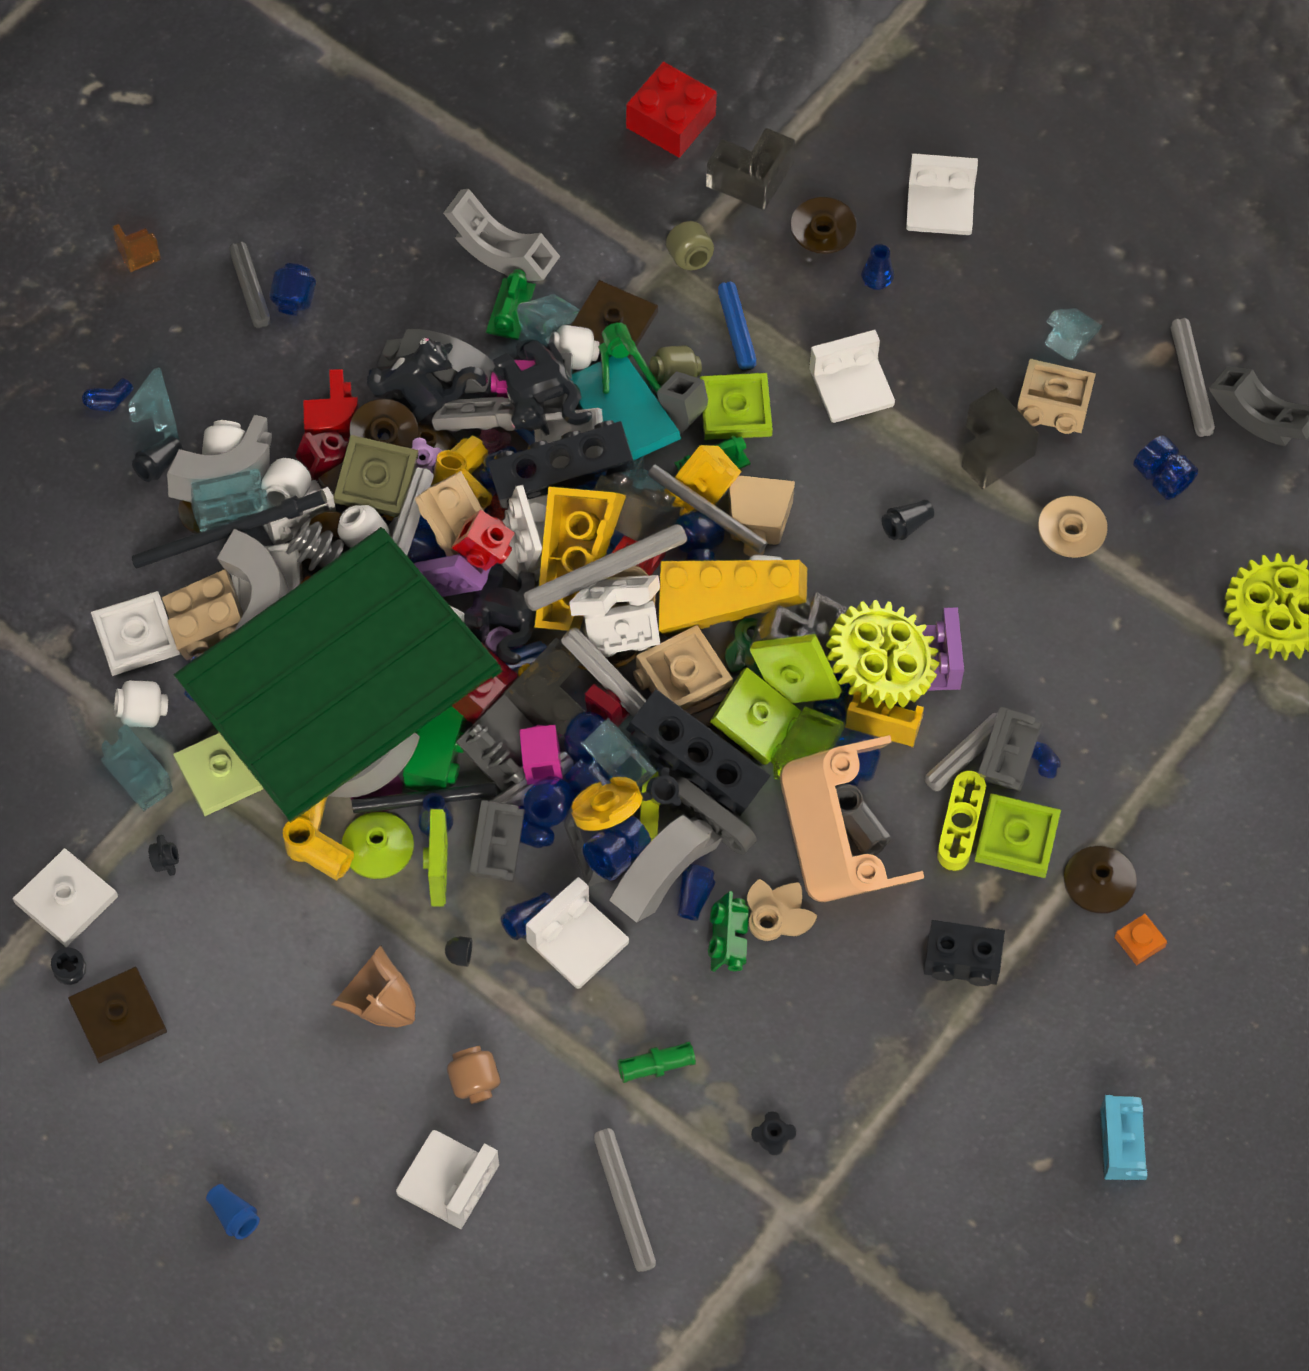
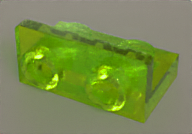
[770,706,844,780]

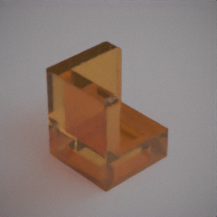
[112,224,161,272]

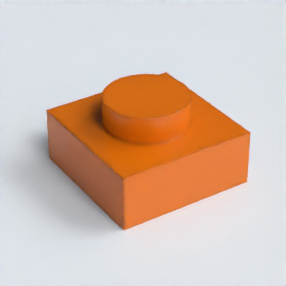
[1114,914,1168,966]

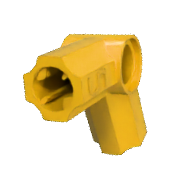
[431,435,492,510]
[283,797,354,881]

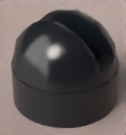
[445,936,473,967]

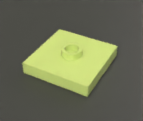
[173,733,263,816]

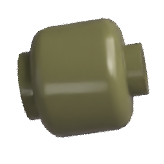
[666,221,714,271]
[649,345,702,386]

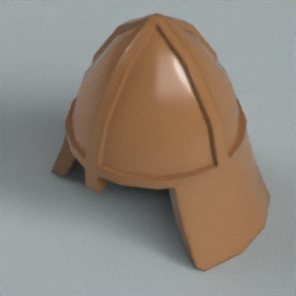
[331,945,416,1028]

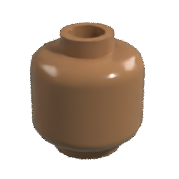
[447,1046,501,1104]

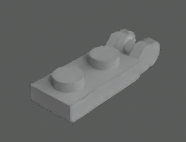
[432,397,517,432]

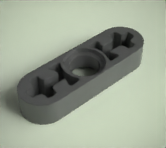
[675,776,757,855]

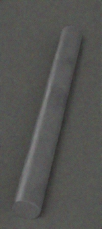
[647,464,768,553]

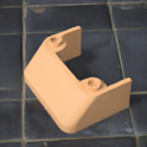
[780,735,924,902]

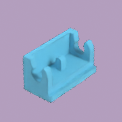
[1100,1095,1147,1180]

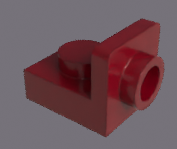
[585,684,630,732]

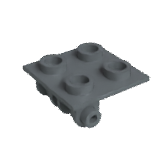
[456,694,534,792]

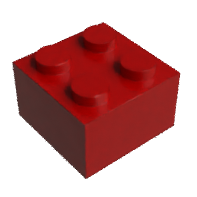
[626,61,717,158]

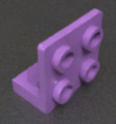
[414,553,490,597]
[895,607,964,691]

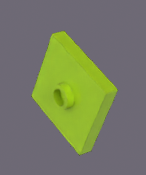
[700,373,773,440]
[750,634,842,703]
[710,667,801,766]
[974,793,1061,878]
[423,809,448,907]

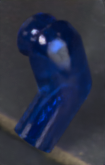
[518,805,555,848]

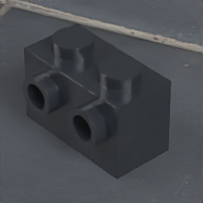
[924,920,1005,986]

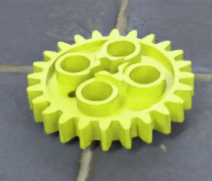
[1224,553,1309,660]
[826,600,940,709]

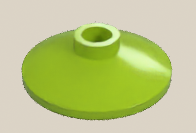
[342,812,414,879]

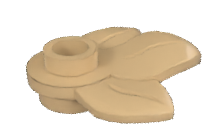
[747,879,817,941]

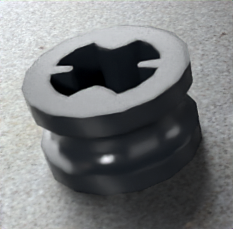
[51,947,86,985]

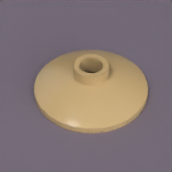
[1038,496,1107,558]

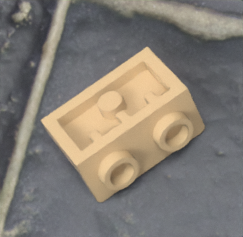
[415,471,484,556]

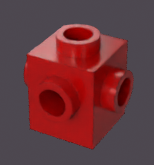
[452,509,515,571]

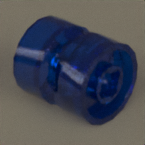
[1133,435,1198,500]
[582,816,651,881]

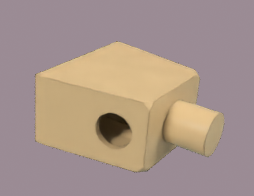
[728,475,795,557]

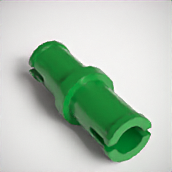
[617,1041,696,1083]

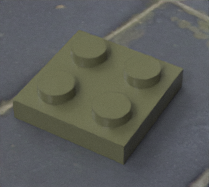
[333,435,419,517]

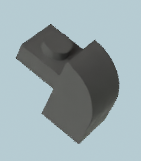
[649,371,708,434]

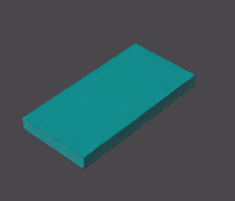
[572,356,681,461]

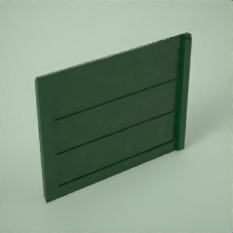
[173,527,503,823]

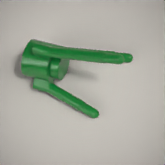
[598,323,661,394]

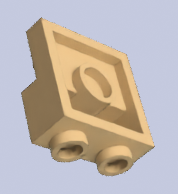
[1015,359,1096,434]
[162,569,244,660]
[633,625,733,710]

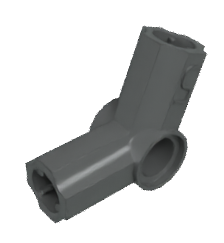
[836,784,891,856]

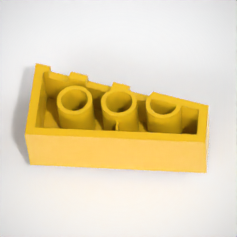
[535,487,626,631]
[659,560,807,638]

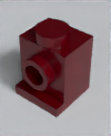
[295,430,350,481]

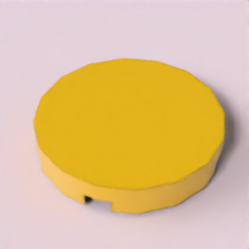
[571,777,643,831]

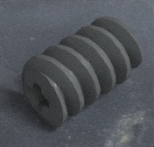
[286,518,350,572]

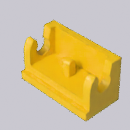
[660,445,741,522]
[845,691,924,747]

